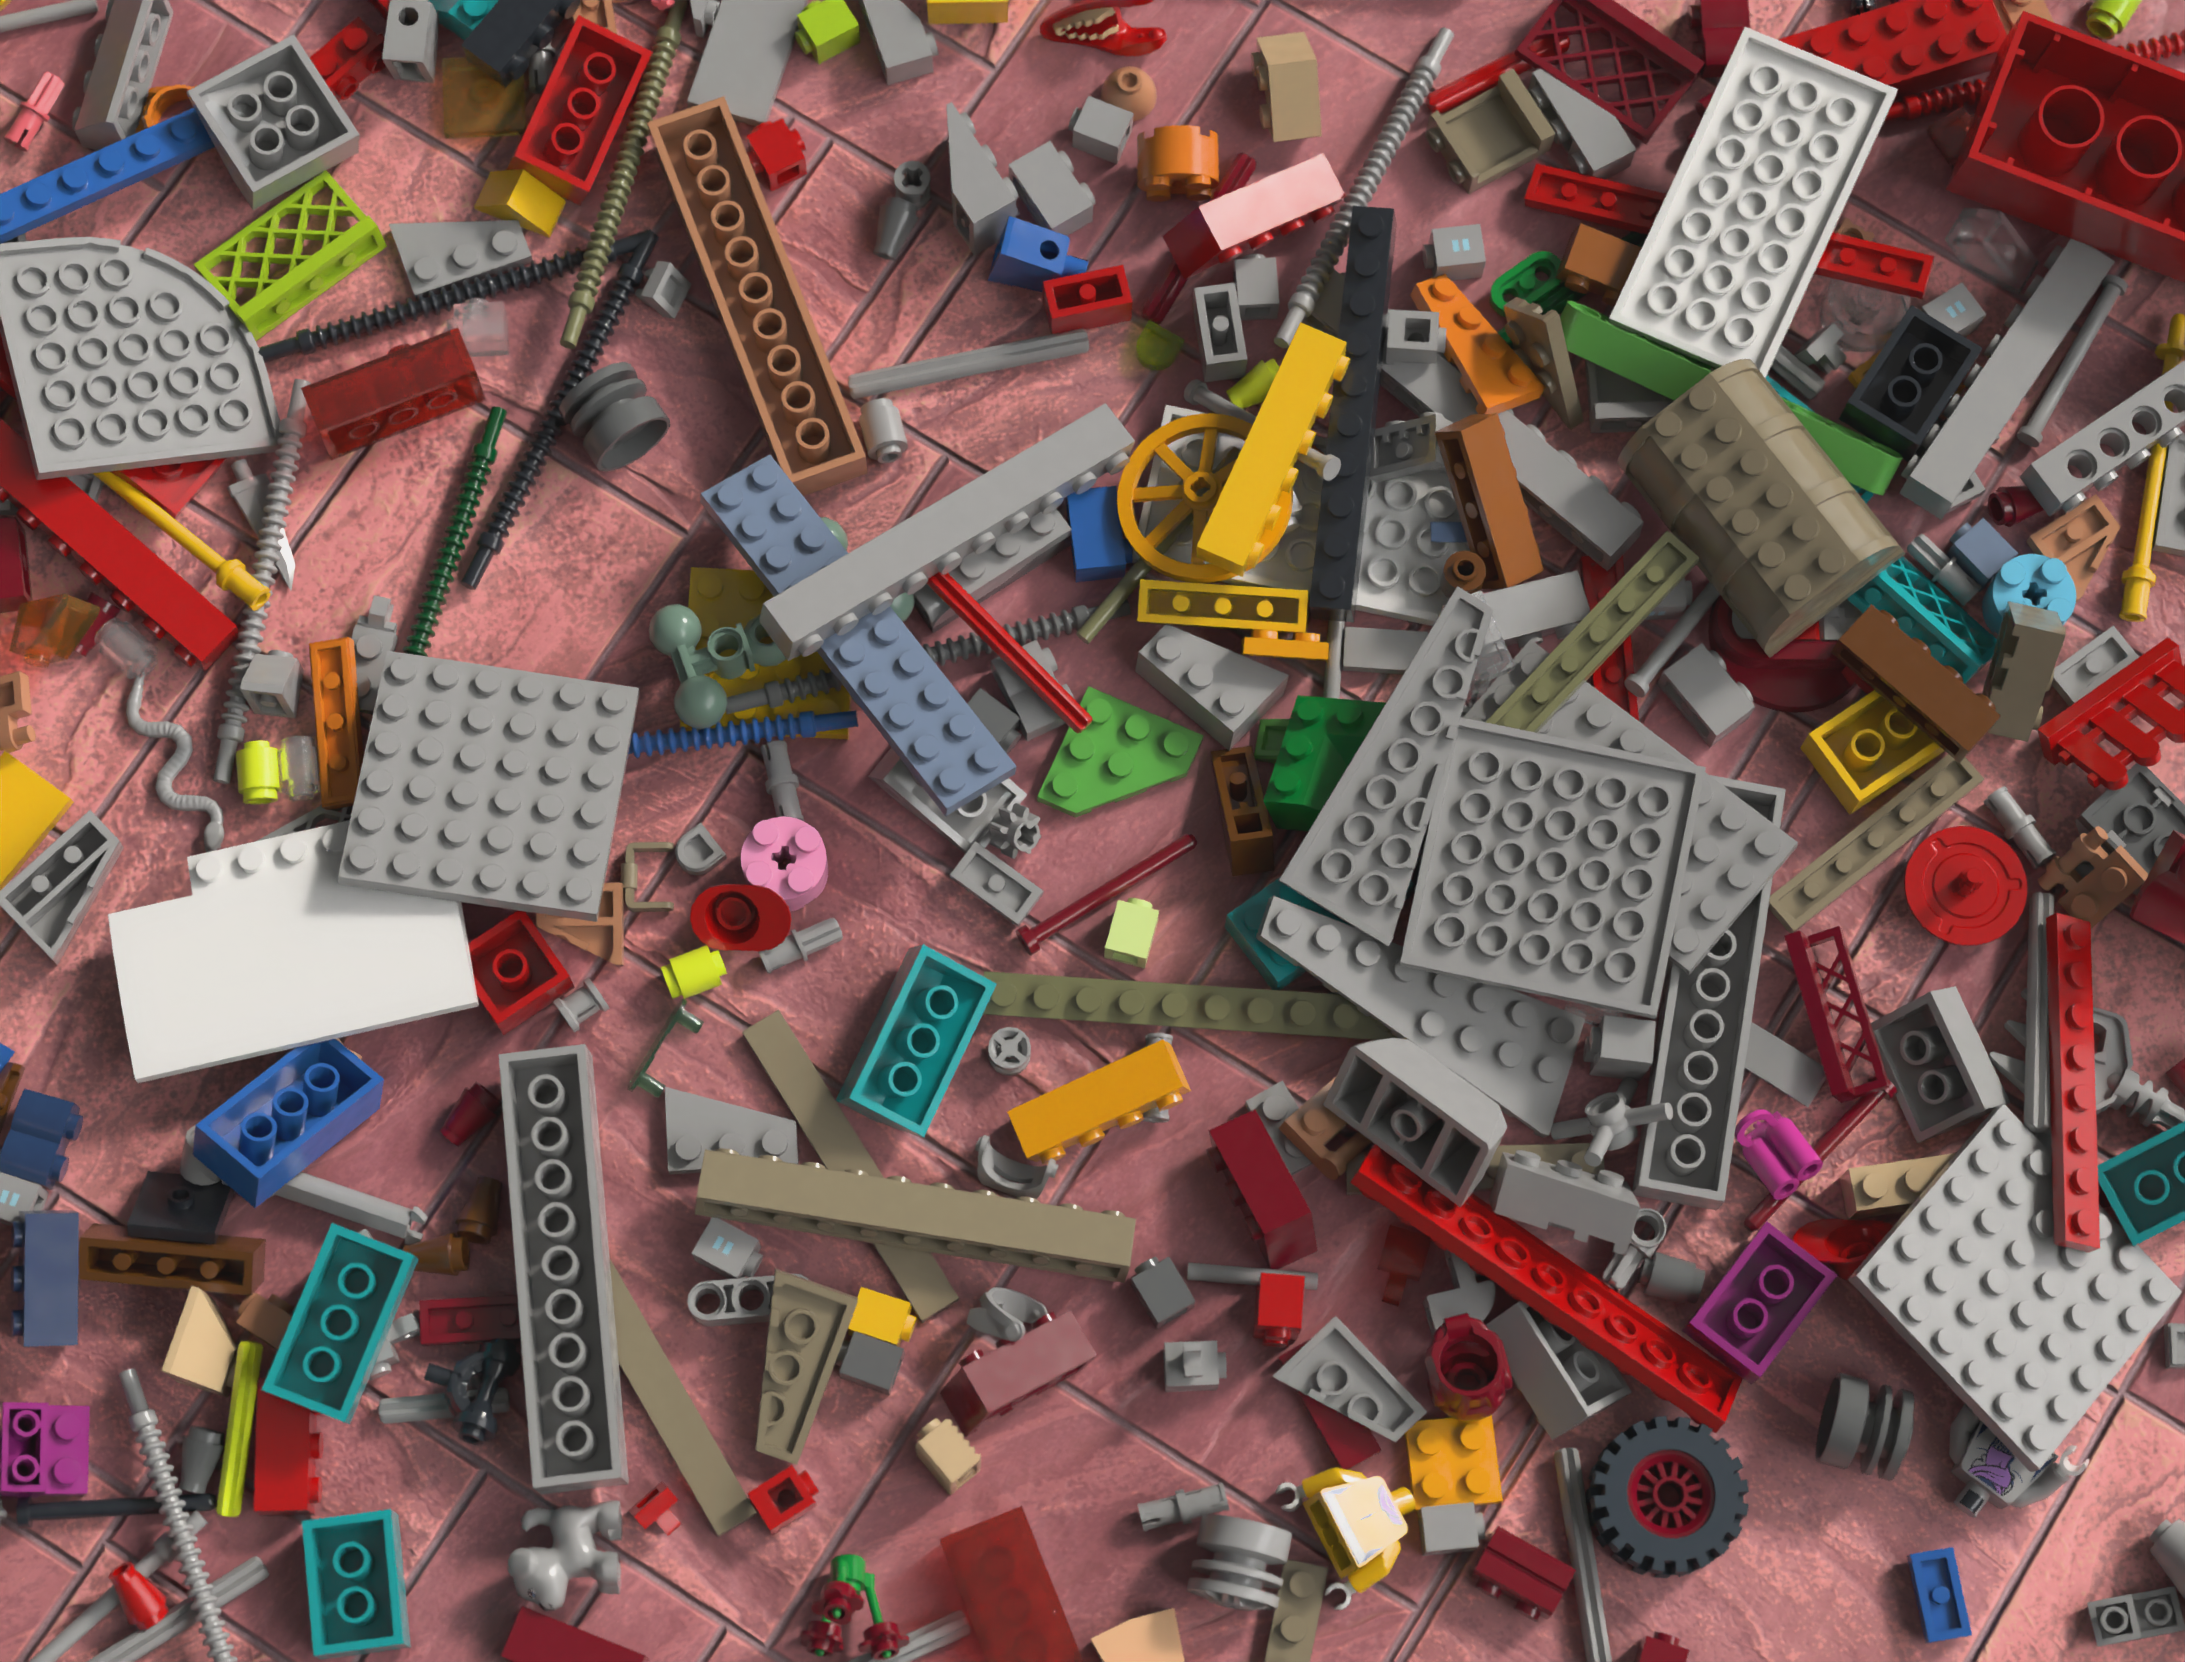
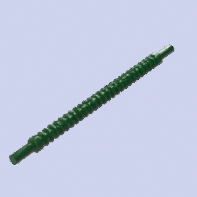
[403,406,507,657]

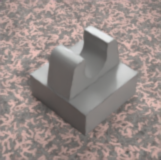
[635,261,692,319]
[1794,322,1847,374]

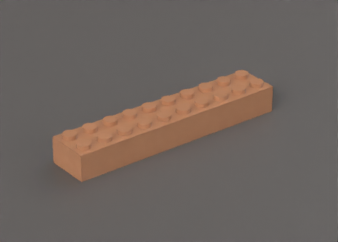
[647,96,868,496]

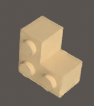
[1251,32,1322,142]

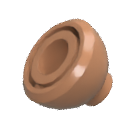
[1101,66,1157,121]

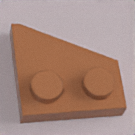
[2026,494,2121,603]

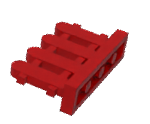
[2037,637,2185,790]

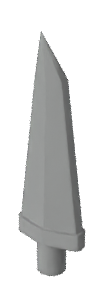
[227,459,296,591]

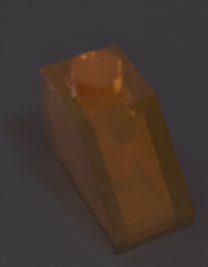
[9,594,100,668]

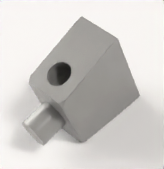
[382,0,439,83]

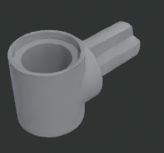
[1602,1208,1667,1290]

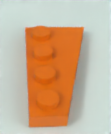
[1410,274,1546,414]

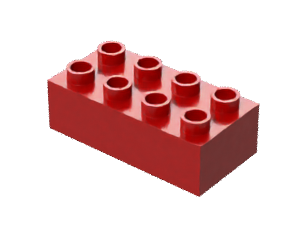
[1945,11,2185,283]

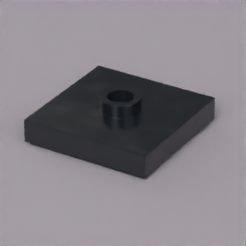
[127,1171,235,1244]

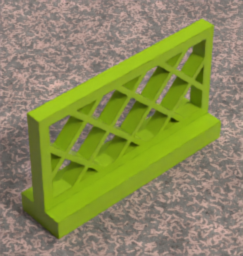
[194,170,387,341]

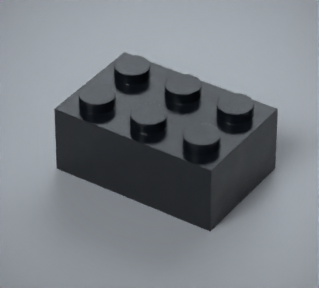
[1839,305,1983,462]

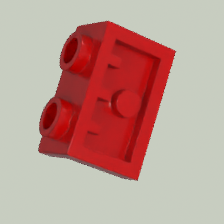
[310,16,386,102]

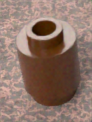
[1440,551,1486,599]

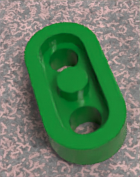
[1489,251,1562,317]

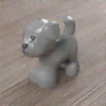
[507,1500,622,1611]

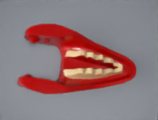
[1039,0,1167,56]

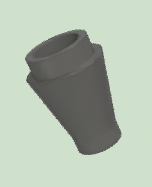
[873,197,919,261]
[178,1426,225,1494]

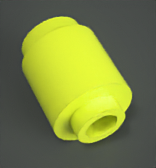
[236,740,281,805]
[661,945,727,999]

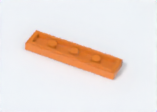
[309,637,364,810]

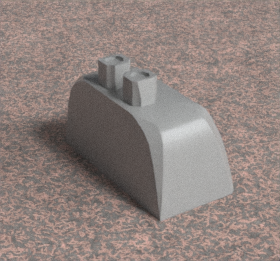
[1323,1038,1507,1207]

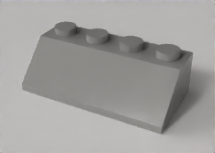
[72,0,174,150]

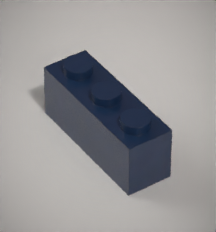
[10,1210,79,1347]

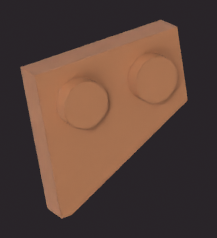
[536,883,624,965]

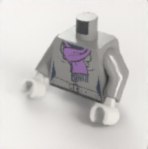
[1949,1404,2089,1518]

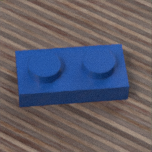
[1907,1547,1972,1644]

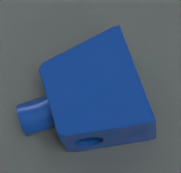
[988,216,1088,292]

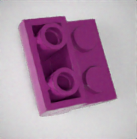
[0,1402,90,1498]

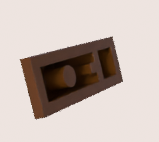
[1210,746,1274,876]

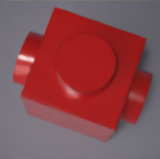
[746,118,807,192]

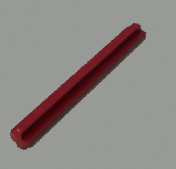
[1142,153,1256,326]

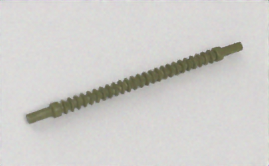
[559,0,689,349]

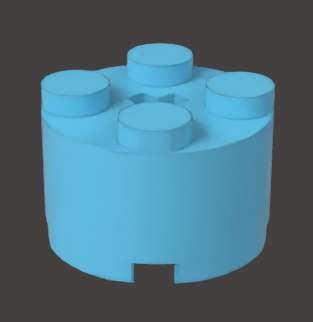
[1982,554,2076,634]

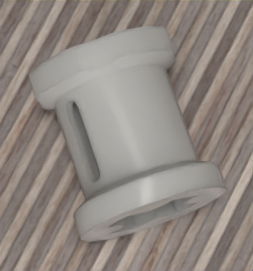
[894,161,931,210]
[553,977,610,1033]

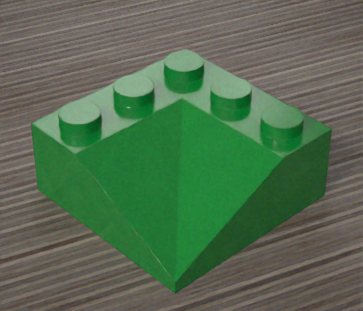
[1263,695,1386,832]

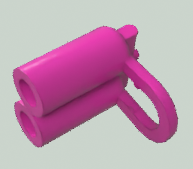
[1735,1109,1823,1200]

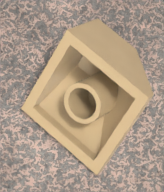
[161,1286,238,1398]

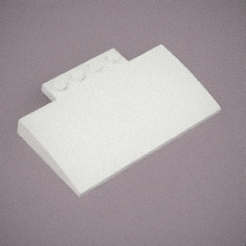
[108,820,479,1083]

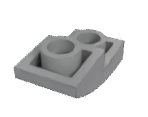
[1744,1022,1826,1107]
[2087,1586,2185,1647]

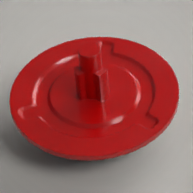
[1904,826,2027,946]

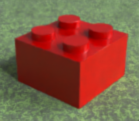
[468,910,575,1036]

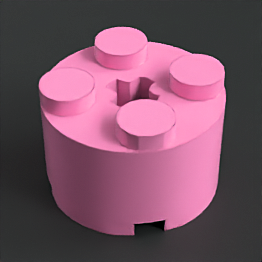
[741,817,828,911]

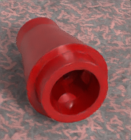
[108,1562,169,1630]

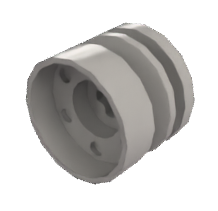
[1187,1514,1292,1611]

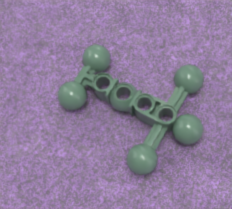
[648,517,915,729]

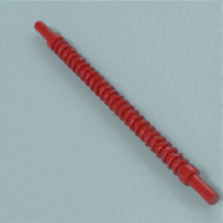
[1884,29,2185,122]

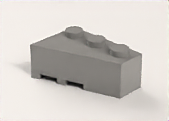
[1135,624,1289,751]

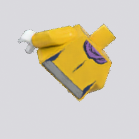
[1276,1467,1415,1610]

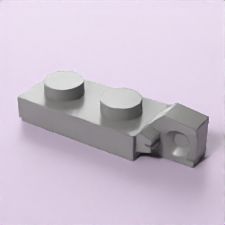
[351,595,398,715]

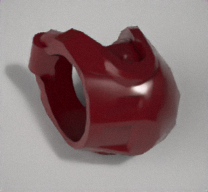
[1425,1313,1512,1421]

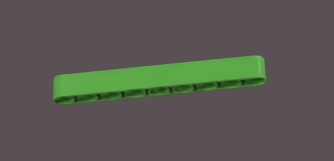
[1560,301,1903,495]

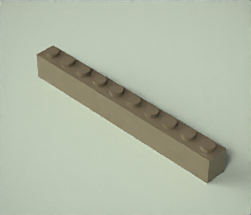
[695,1148,1136,1283]

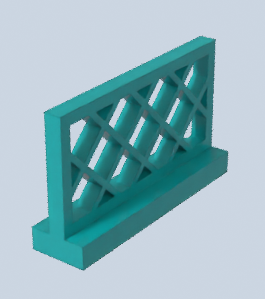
[1847,556,1997,684]

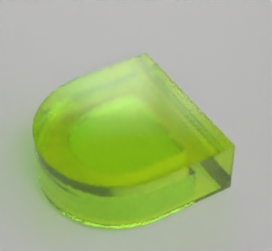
[1136,320,1185,371]

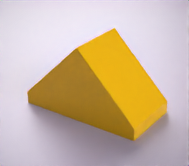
[474,169,566,238]

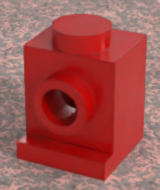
[747,1465,819,1535]

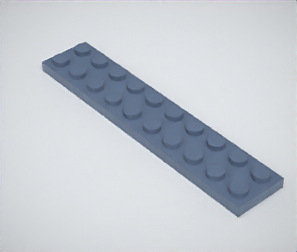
[700,454,1017,816]

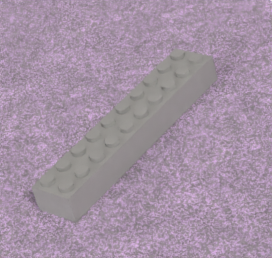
[1632,775,1786,1211]
[499,1044,629,1495]

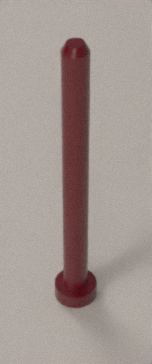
[1016,834,1197,956]
[1743,1073,1898,1232]

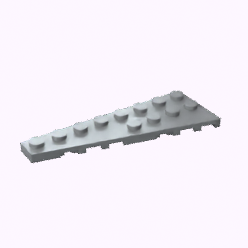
[1279,586,1494,947]
[1256,896,1585,1138]

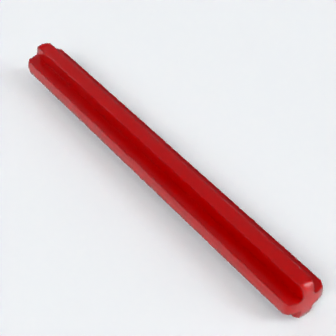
[926,572,1093,734]

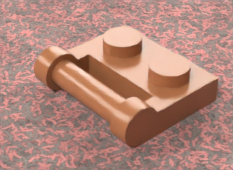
[1278,1077,1372,1180]

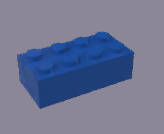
[192,1039,384,1208]

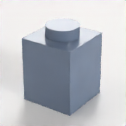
[1947,518,2018,592]

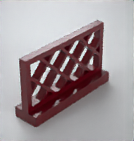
[1514,0,1705,145]

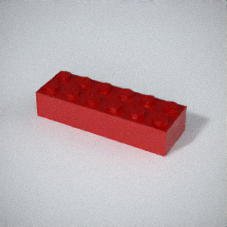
[1777,0,2007,101]

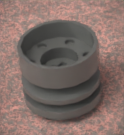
[559,362,671,472]
[1815,1373,1914,1481]

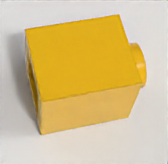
[847,1287,917,1347]

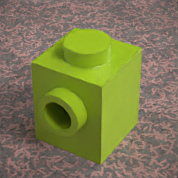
[795,0,860,64]

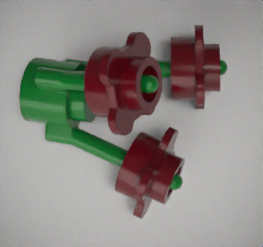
[799,1554,910,1660]

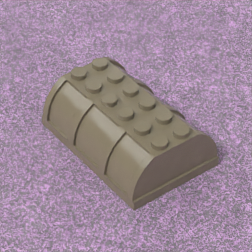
[1617,359,1905,658]

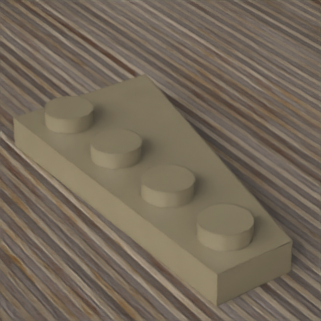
[755,1268,858,1465]

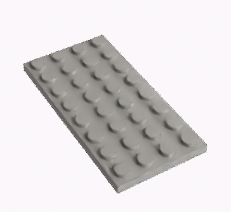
[1463,639,1798,975]

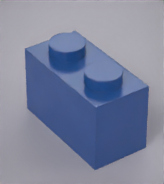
[1066,486,1133,583]

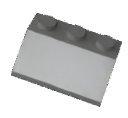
[1871,986,2010,1143]
[1486,1301,1632,1440]

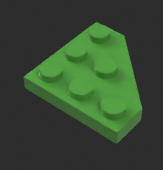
[1037,686,1204,818]

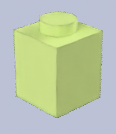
[1104,898,1159,968]

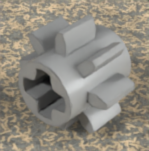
[988,803,1041,859]

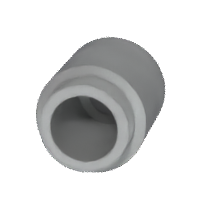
[859,398,908,463]

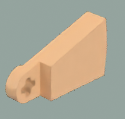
[1091,1608,1185,1662]

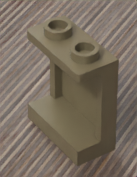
[1426,69,1556,195]

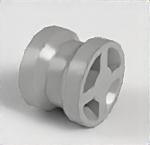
[988,1027,1031,1076]

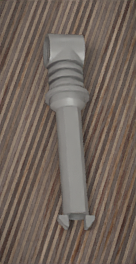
[179,1126,427,1245]

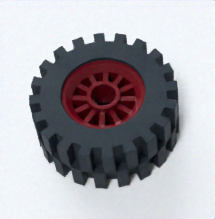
[1586,1416,1749,1578]

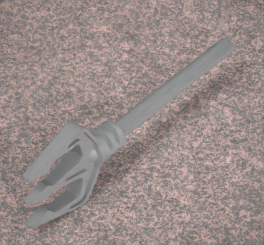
[1988,988,2185,1129]

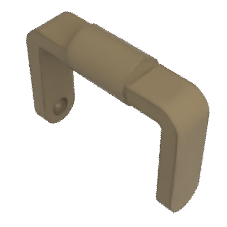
[620,842,674,912]

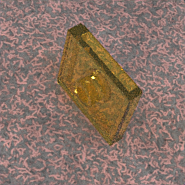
[442,57,527,139]

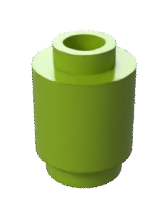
[2086,0,2142,40]

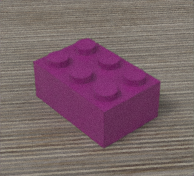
[1682,1221,1837,1385]

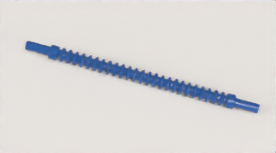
[627,710,859,759]

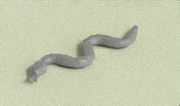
[126,672,225,852]

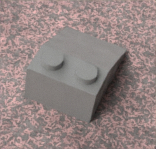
[868,747,1027,854]

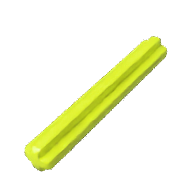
[216,1341,263,1517]

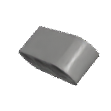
[687,1274,809,1327]

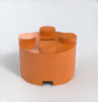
[1137,125,1219,202]

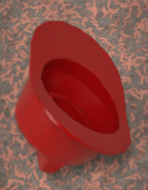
[690,884,792,951]
[1793,1219,1893,1281]

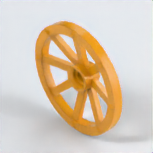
[1117,413,1293,583]

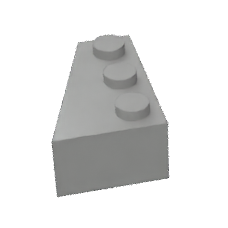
[0,810,124,966]
[1489,1150,1640,1256]

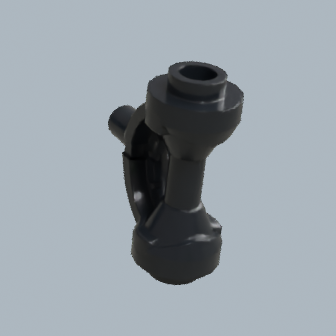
[423,1338,522,1445]

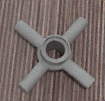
[1550,1077,1673,1167]

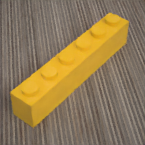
[1196,322,1350,577]

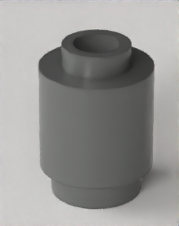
[1638,1252,1705,1305]

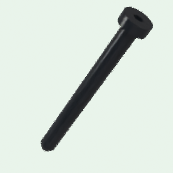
[16,1493,217,1529]

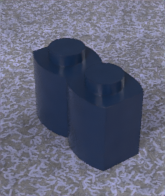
[0,1089,83,1190]

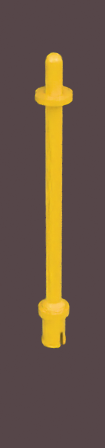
[2119,313,2185,622]
[19,411,271,611]

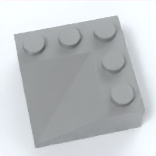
[187,35,360,210]

